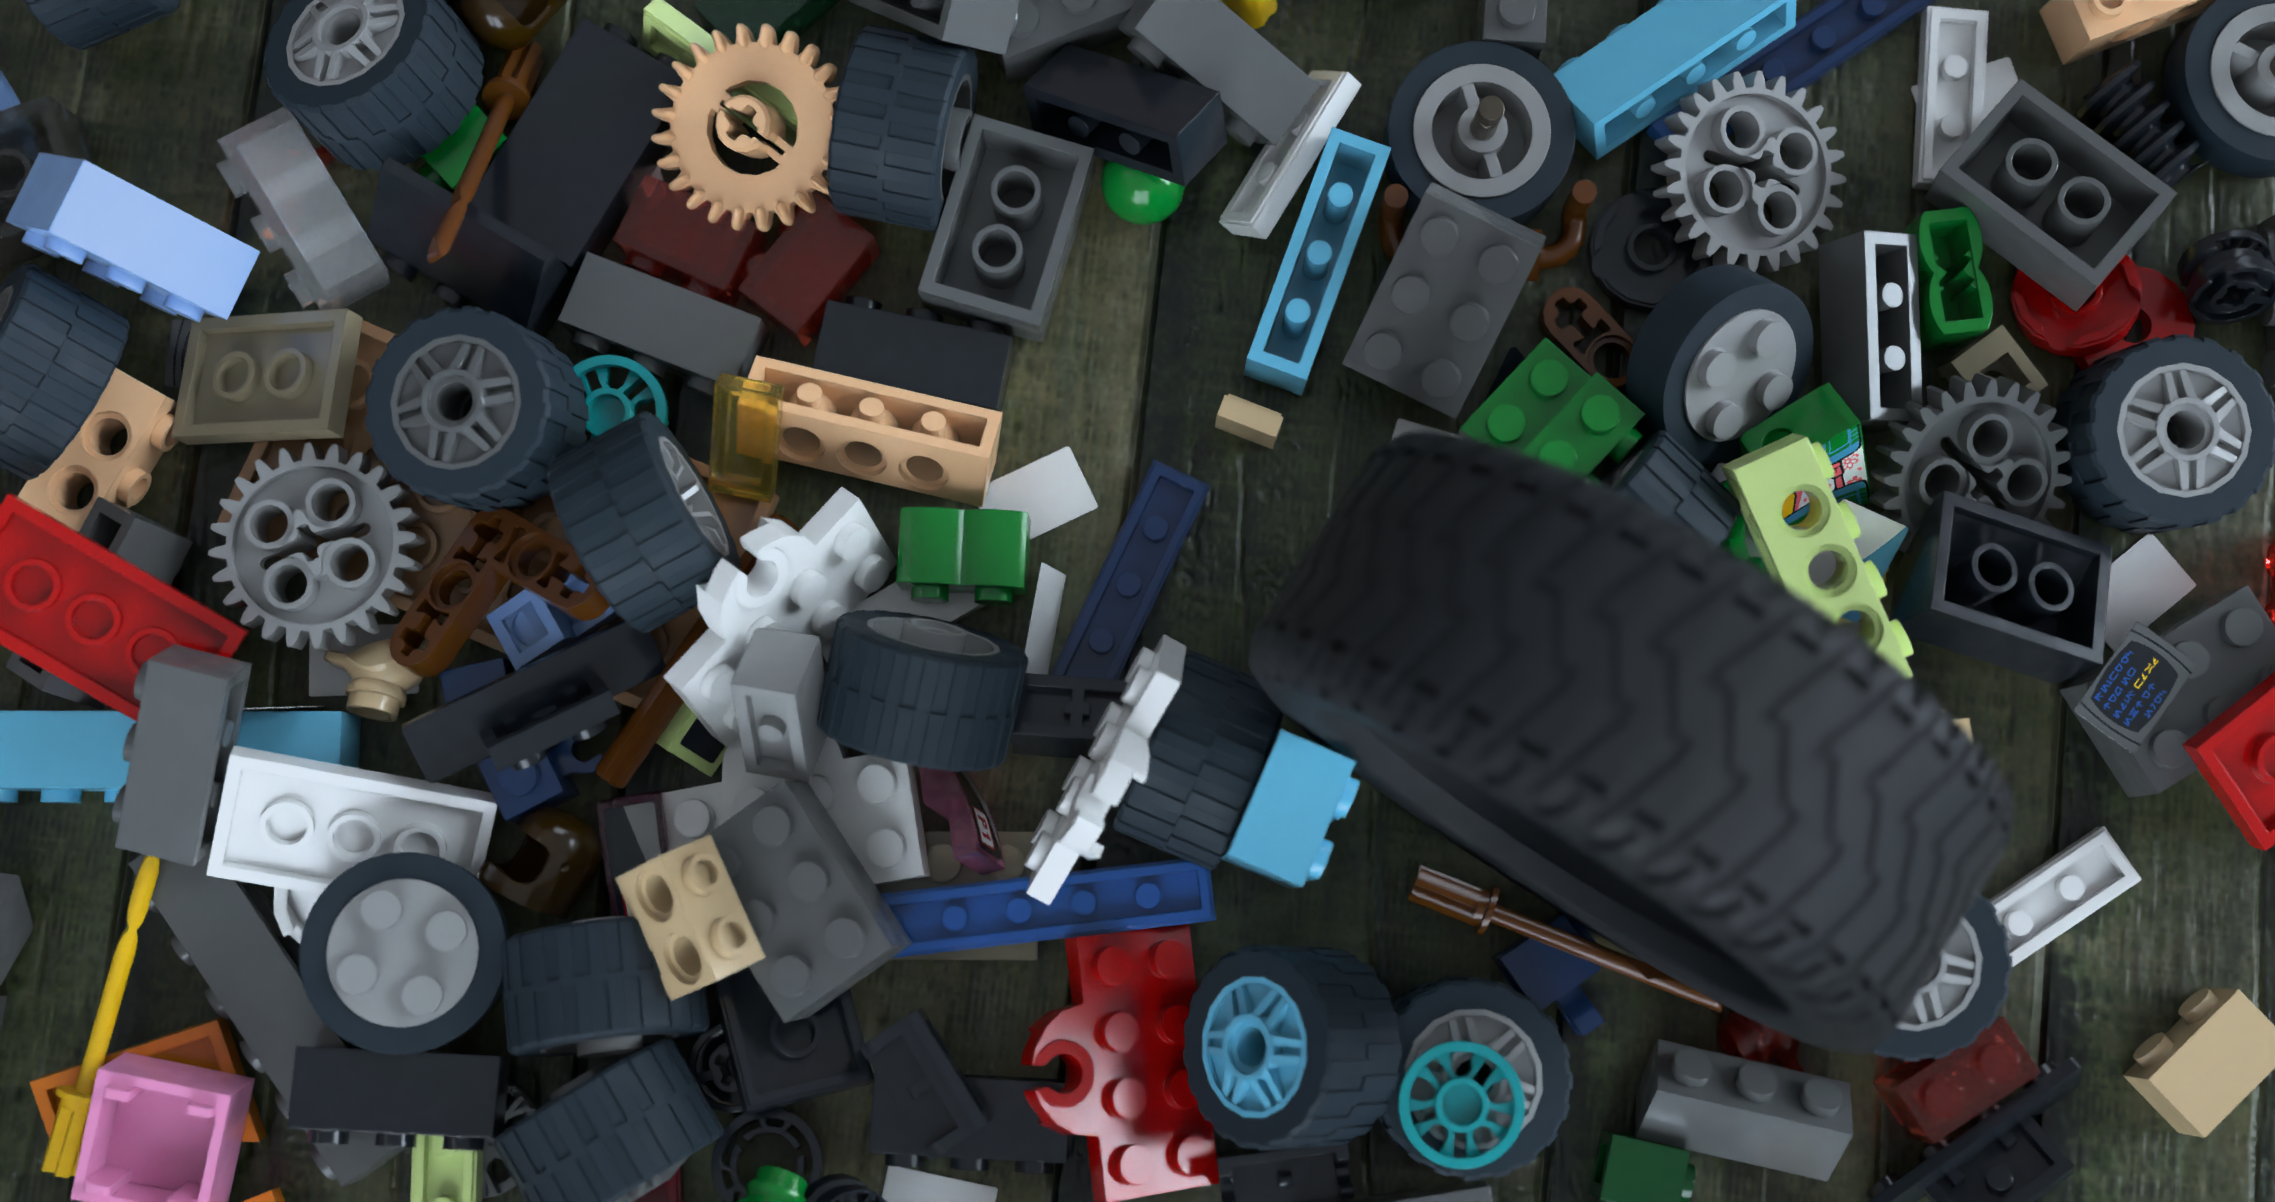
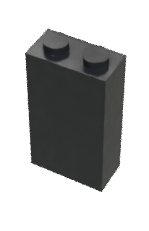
[470,18,683,277]

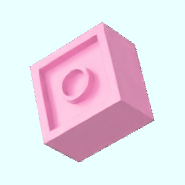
[70,1052,255,1202]

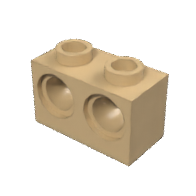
[615,835,766,1001]

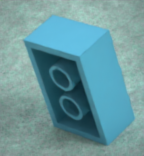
[1221,729,1360,889]

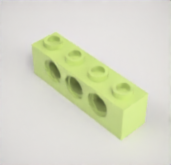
[1721,433,1913,678]

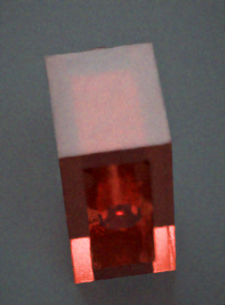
[613,174,767,306]
[738,192,881,348]
[1873,1016,2041,1144]

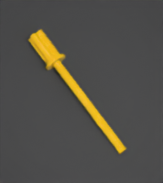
[40,855,160,1178]

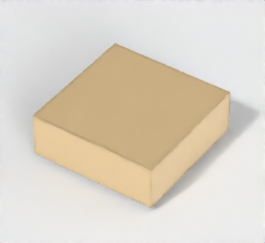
[1215,394,1284,449]

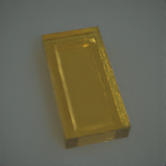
[708,373,784,503]

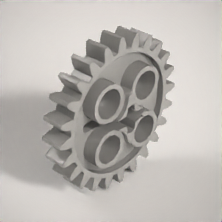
[1651,71,1846,275]
[208,442,425,651]

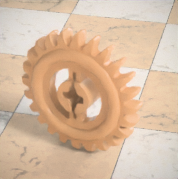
[651,23,839,232]

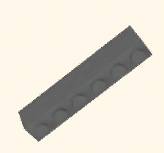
[129,852,407,1186]

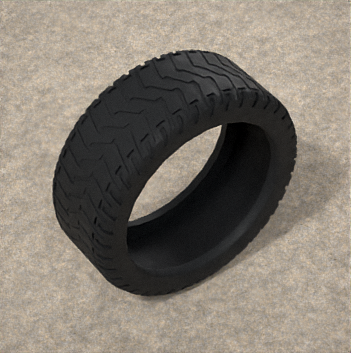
[1248,431,2015,1054]

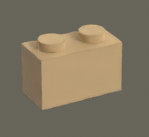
[2123,988,2275,1138]

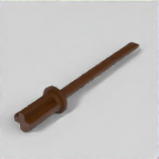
[427,41,545,263]
[1408,865,1723,1012]

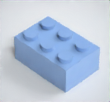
[5,152,260,323]

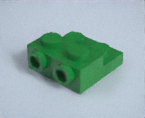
[1458,337,1645,483]

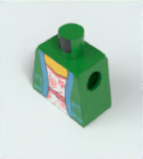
[1720,382,1871,526]

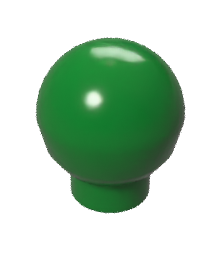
[1101,160,1186,225]

